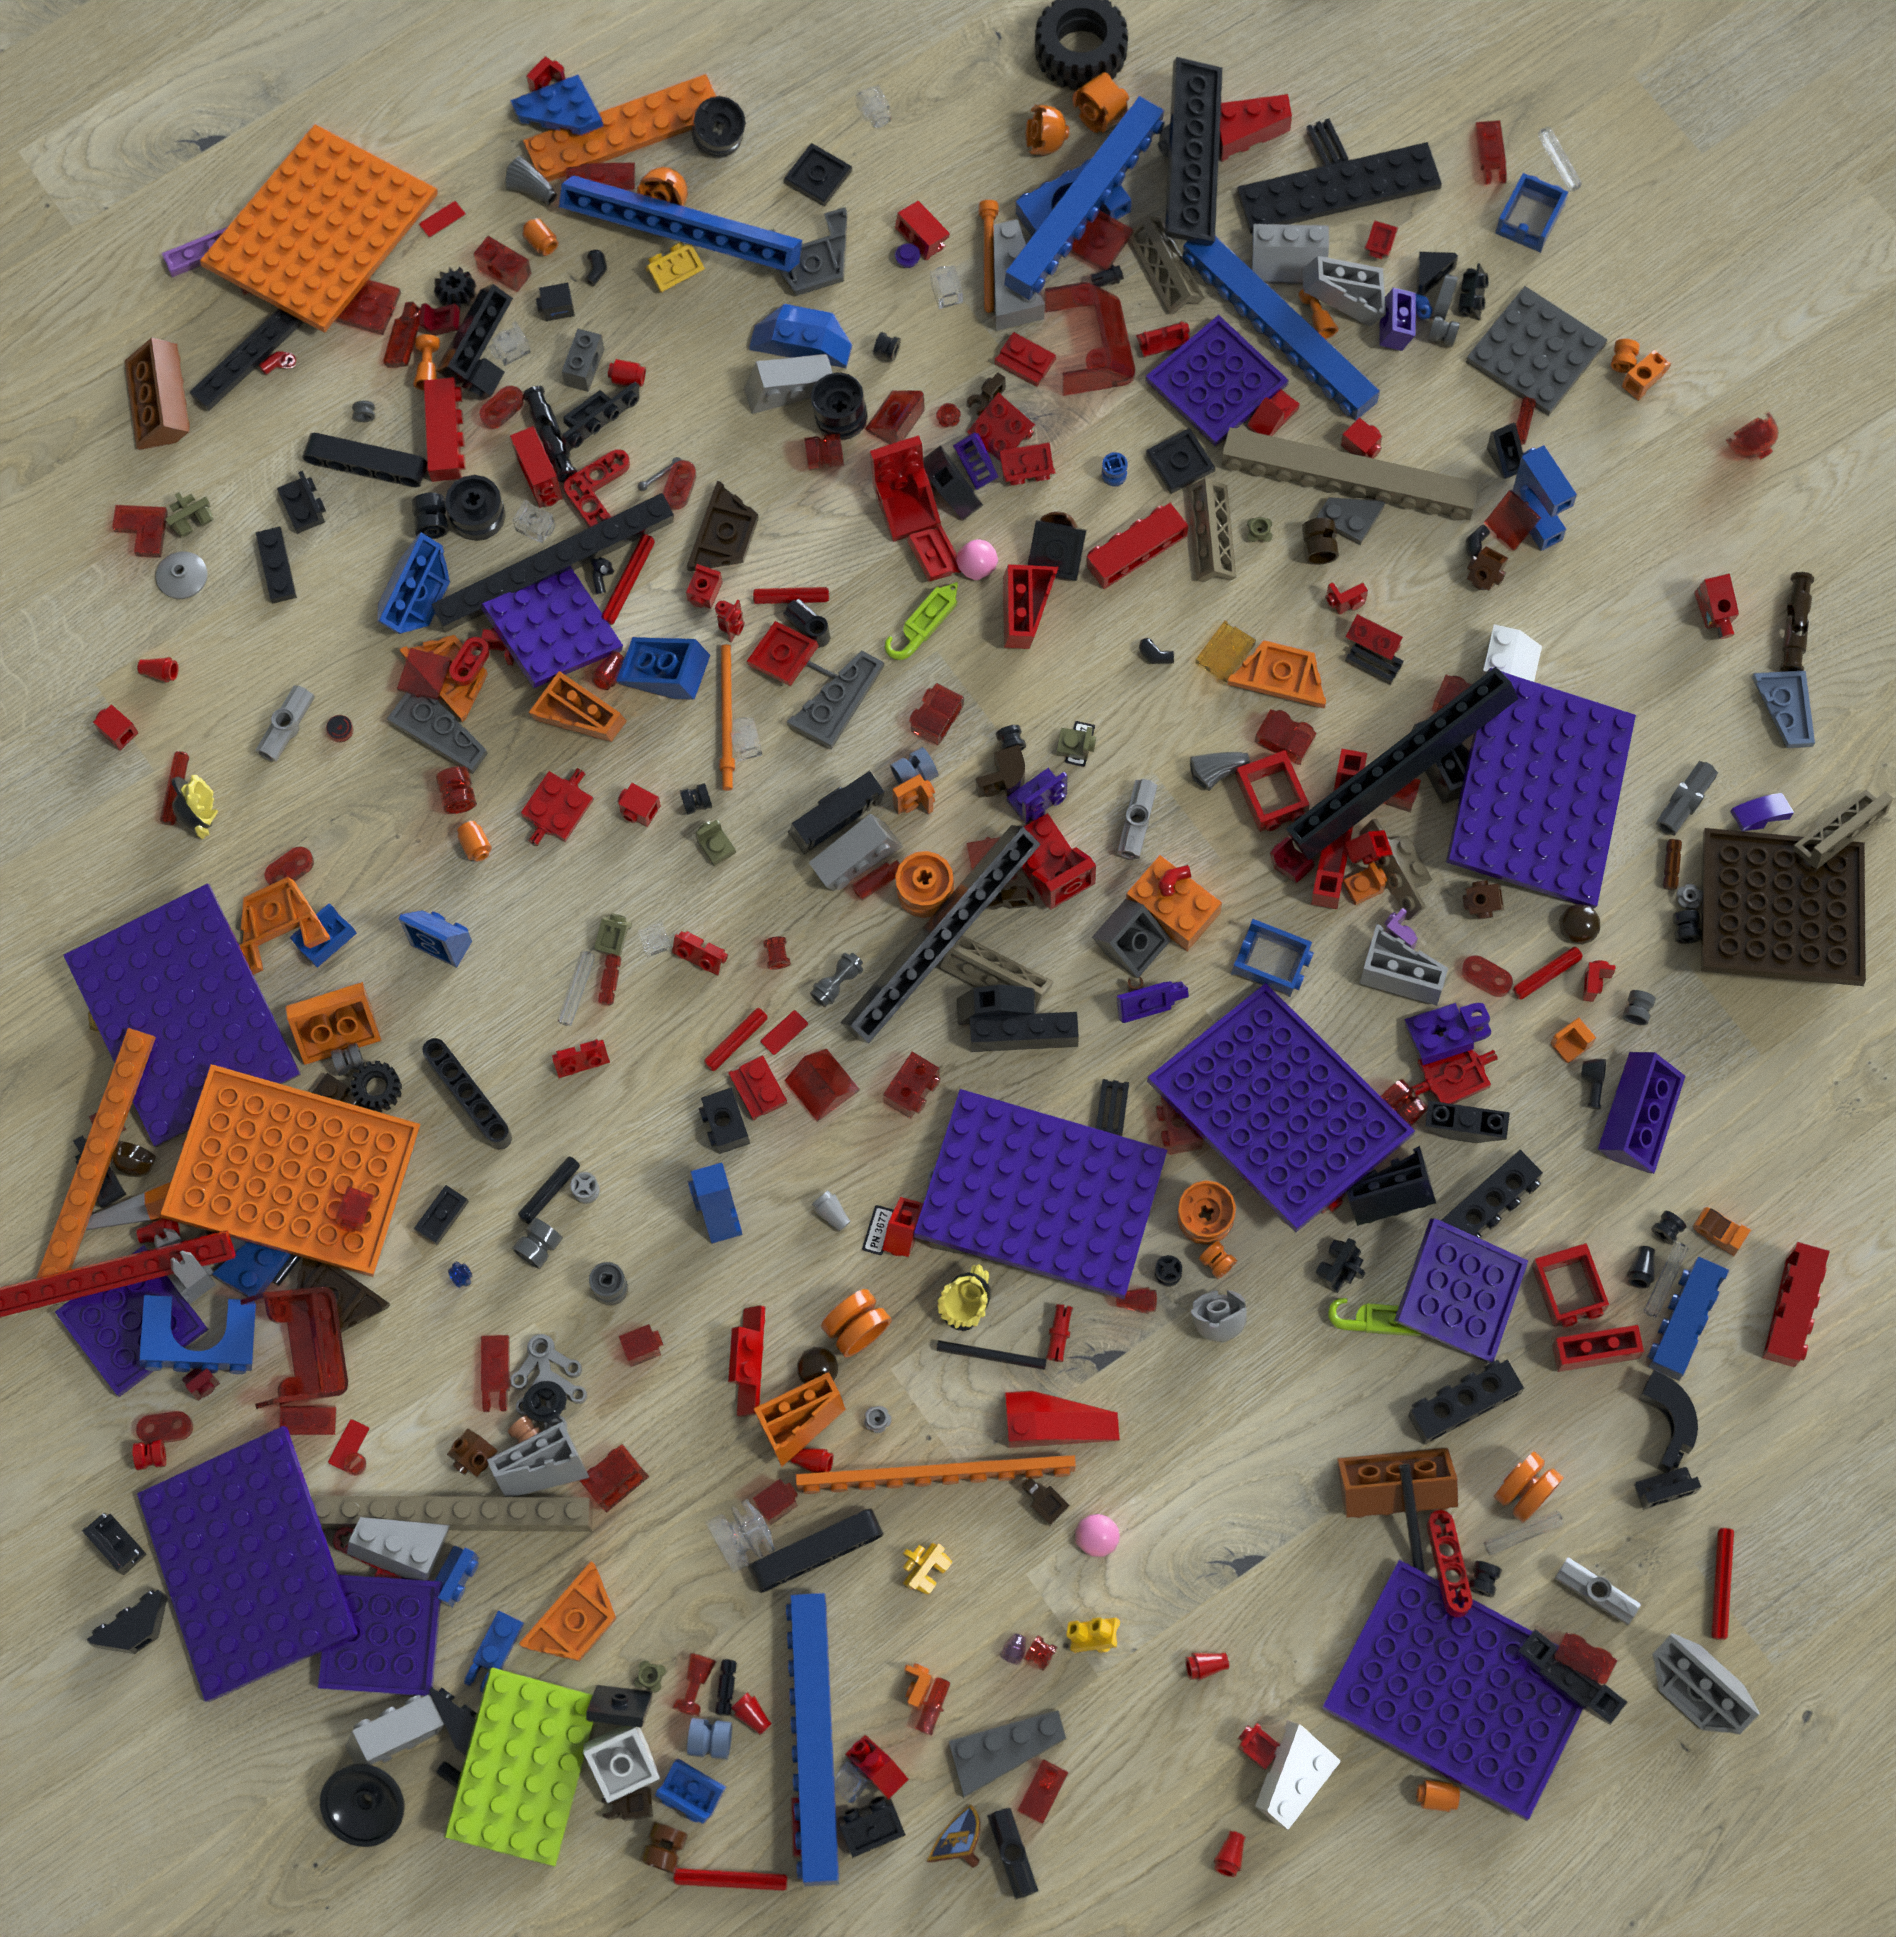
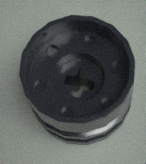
[691,96,746,159]
[810,372,868,441]

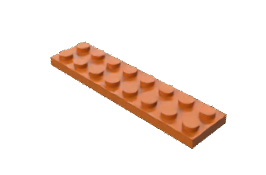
[523,74,716,182]

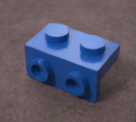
[290,904,357,968]
[435,1546,479,1608]
[655,1758,726,1824]

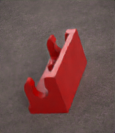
[895,200,950,261]

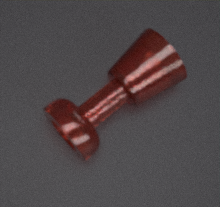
[672,1653,716,1717]

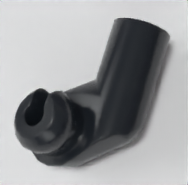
[585,249,607,286]
[1465,524,1490,559]

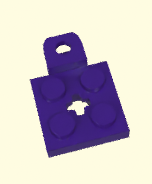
[1405,1003,1491,1065]

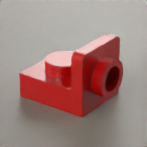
[526,56,566,92]
[1583,960,1616,1002]

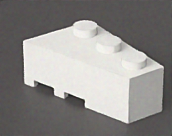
[1255,1720,1340,1829]

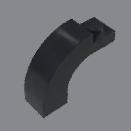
[1639,1370,1698,1473]

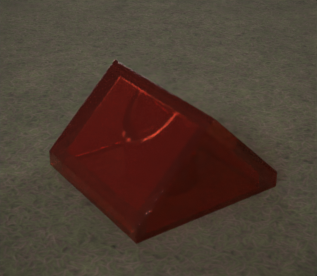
[865,390,925,444]
[784,1049,860,1122]

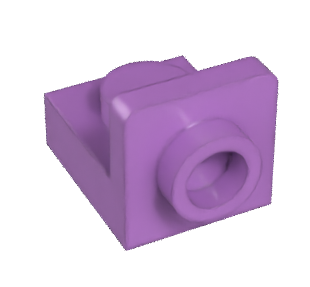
[1384,908,1418,949]

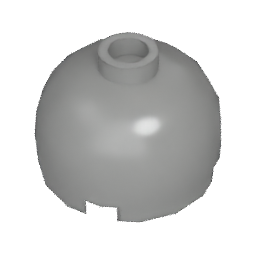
[1191,1290,1247,1342]

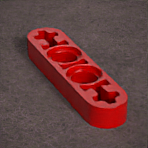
[1426,1510,1472,1617]

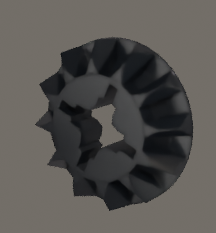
[523,1381,567,1424]

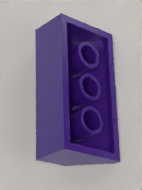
[1598,1052,1686,1174]

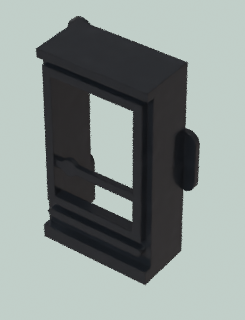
[788,771,885,855]

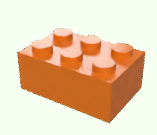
[1126,855,1222,952]

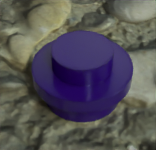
[895,244,920,268]

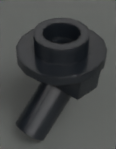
[591,557,614,595]

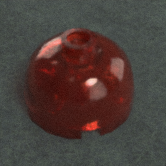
[1726,411,1779,460]

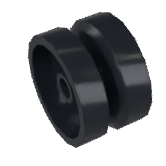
[445,475,506,541]

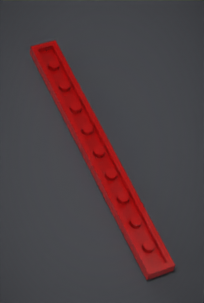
[0,1230,236,1317]

